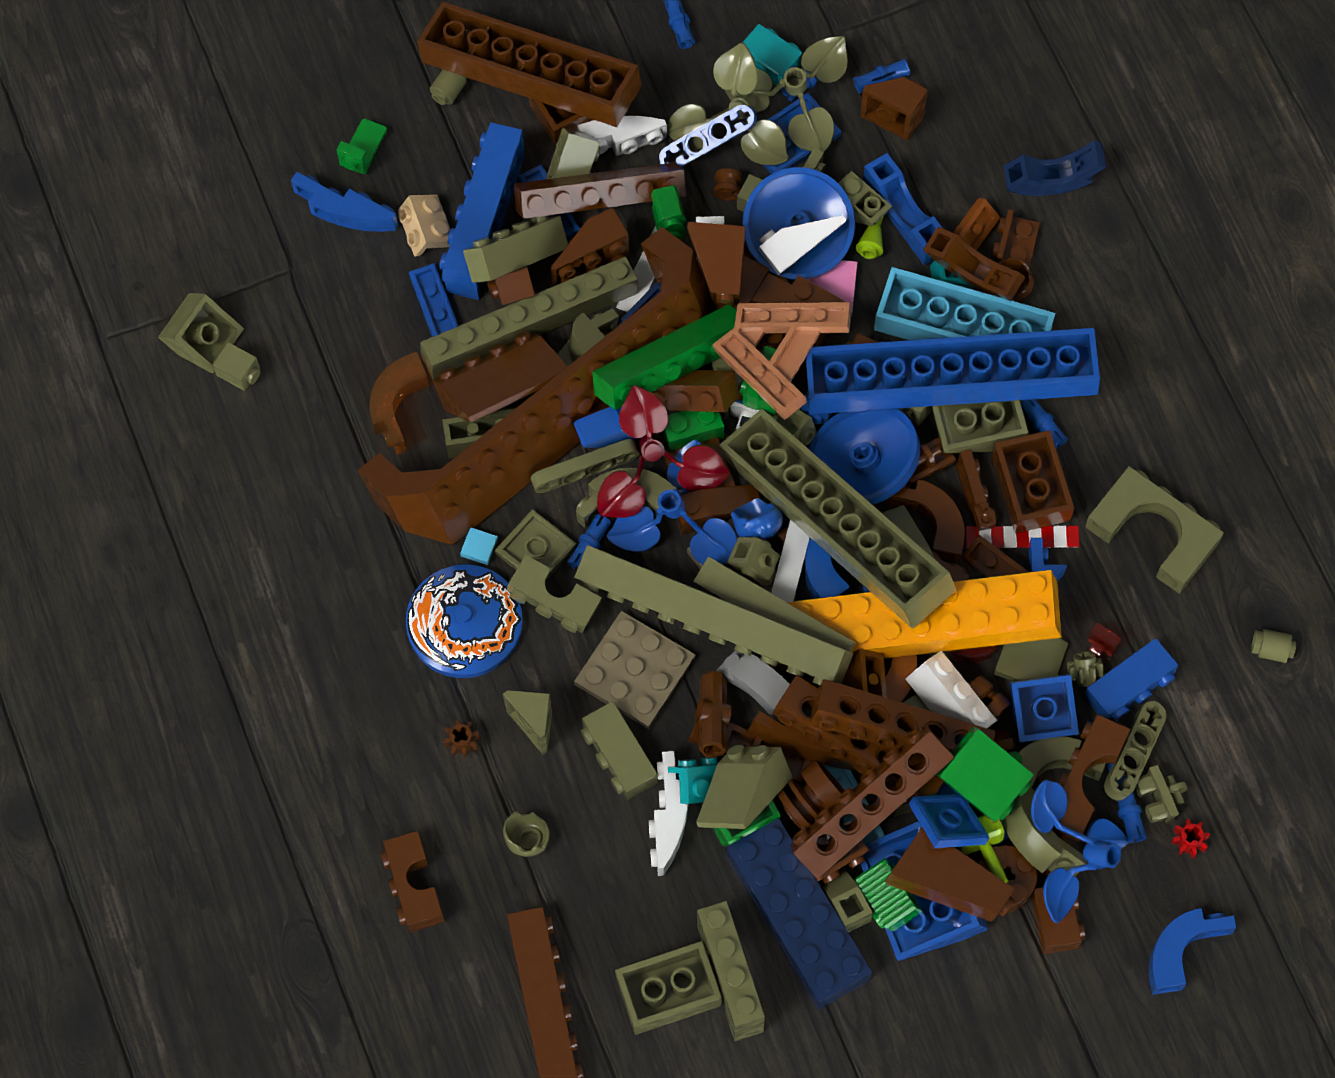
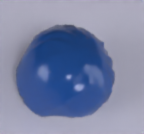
[731,498,783,540]

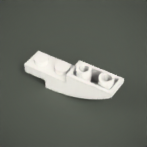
[556,116,667,156]
[649,751,688,876]

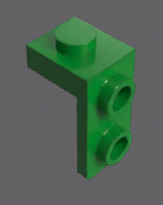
[336,119,387,175]

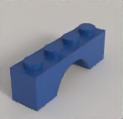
[863,153,942,265]

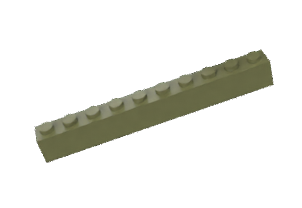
[574,545,854,685]

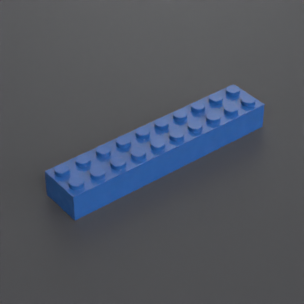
[806,328,1100,414]

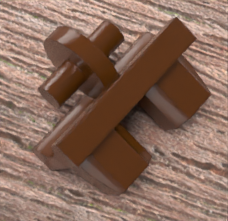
[908,437,956,486]

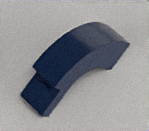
[1003,141,1106,196]

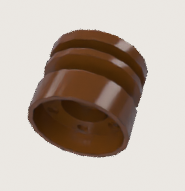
[777,759,848,839]

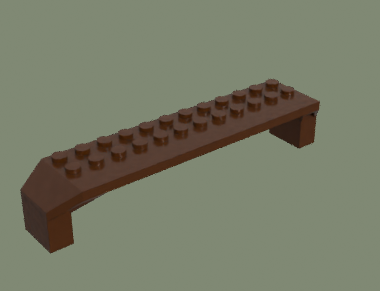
[357,227,709,545]

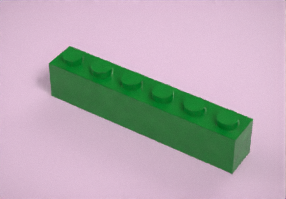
[592,306,737,410]

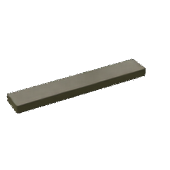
[693,556,856,651]

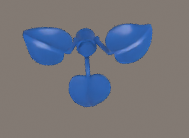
[607,440,737,565]
[1031,779,1128,923]

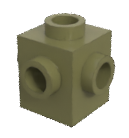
[727,537,780,582]

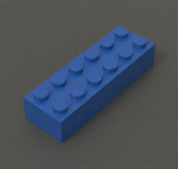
[440,122,525,300]

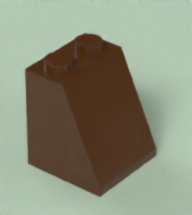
[687,222,745,306]

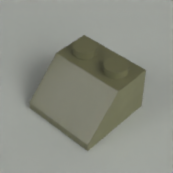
[158,293,244,373]

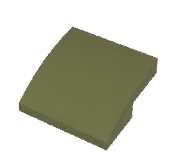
[994,638,1068,681]

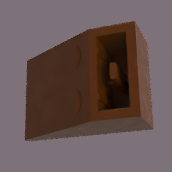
[551,207,630,286]

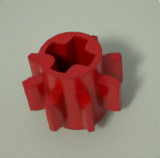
[1171,819,1210,858]

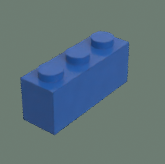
[1084,638,1178,722]

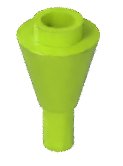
[856,217,883,259]

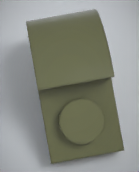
[569,308,619,361]

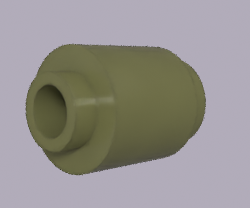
[430,69,467,105]
[1251,629,1296,663]

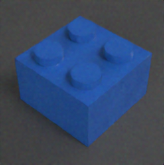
[1009,673,1079,742]

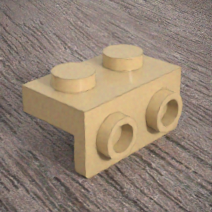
[398,194,450,256]

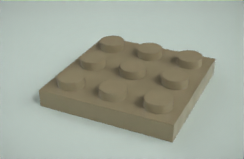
[574,611,696,729]

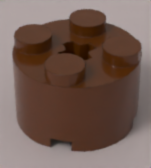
[978,846,1037,913]

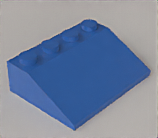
[861,821,989,961]

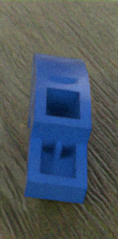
[291,172,398,232]

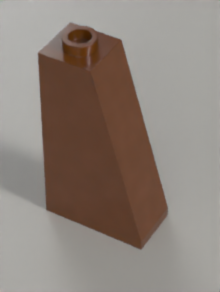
[885,828,1015,922]

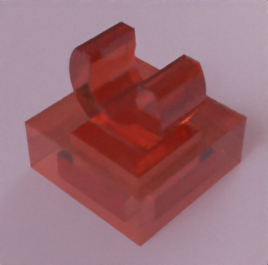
[1087,622,1121,658]

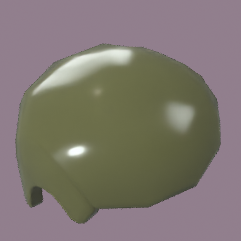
[503,811,550,857]

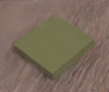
[495,509,577,580]

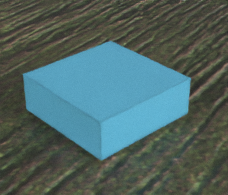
[460,527,498,565]

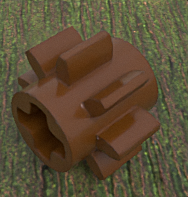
[443,720,480,758]

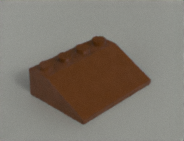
[432,331,568,423]

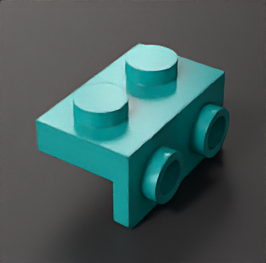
[668,757,718,804]

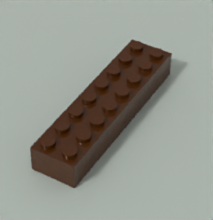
[417,1,641,127]

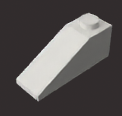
[758,215,846,275]

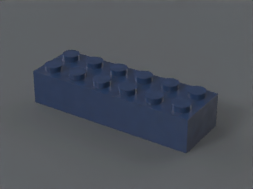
[726,818,872,1010]

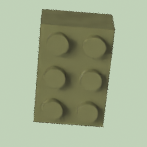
[615,941,722,1035]

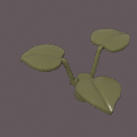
[724,36,848,152]
[667,42,789,165]

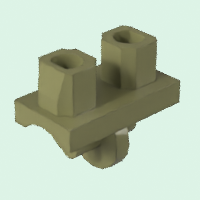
[1135,765,1188,824]

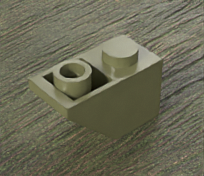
[838,171,892,226]
[818,867,872,932]

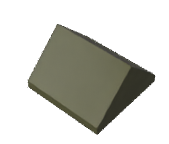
[503,690,552,755]

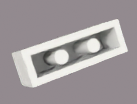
[905,651,997,728]

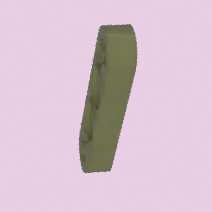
[530,439,640,493]
[1104,701,1167,801]

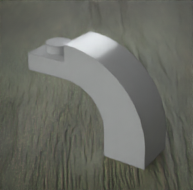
[716,650,812,726]

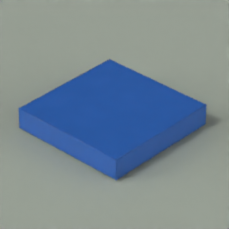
[909,794,989,848]

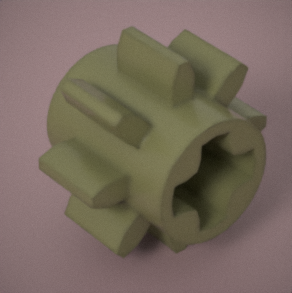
[1067,651,1104,687]

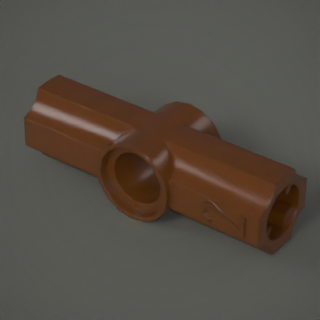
[695,671,731,758]

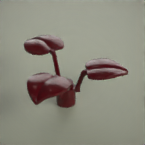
[597,385,729,518]

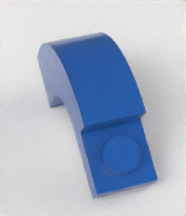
[805,538,850,599]
[1149,908,1236,995]

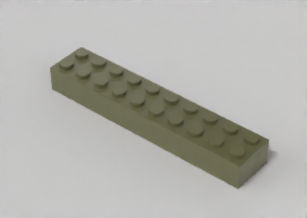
[719,409,956,629]

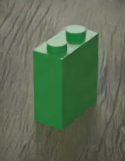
[935,727,1034,822]

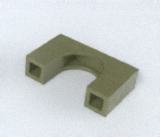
[1085,466,1224,594]
[697,901,765,1042]

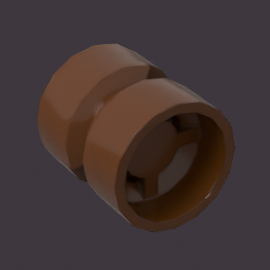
[969,675,1012,729]

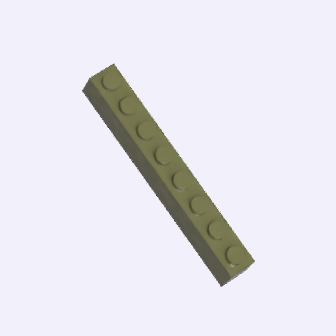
[420,256,638,379]

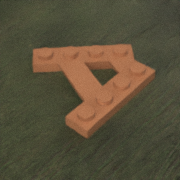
[712,302,852,420]

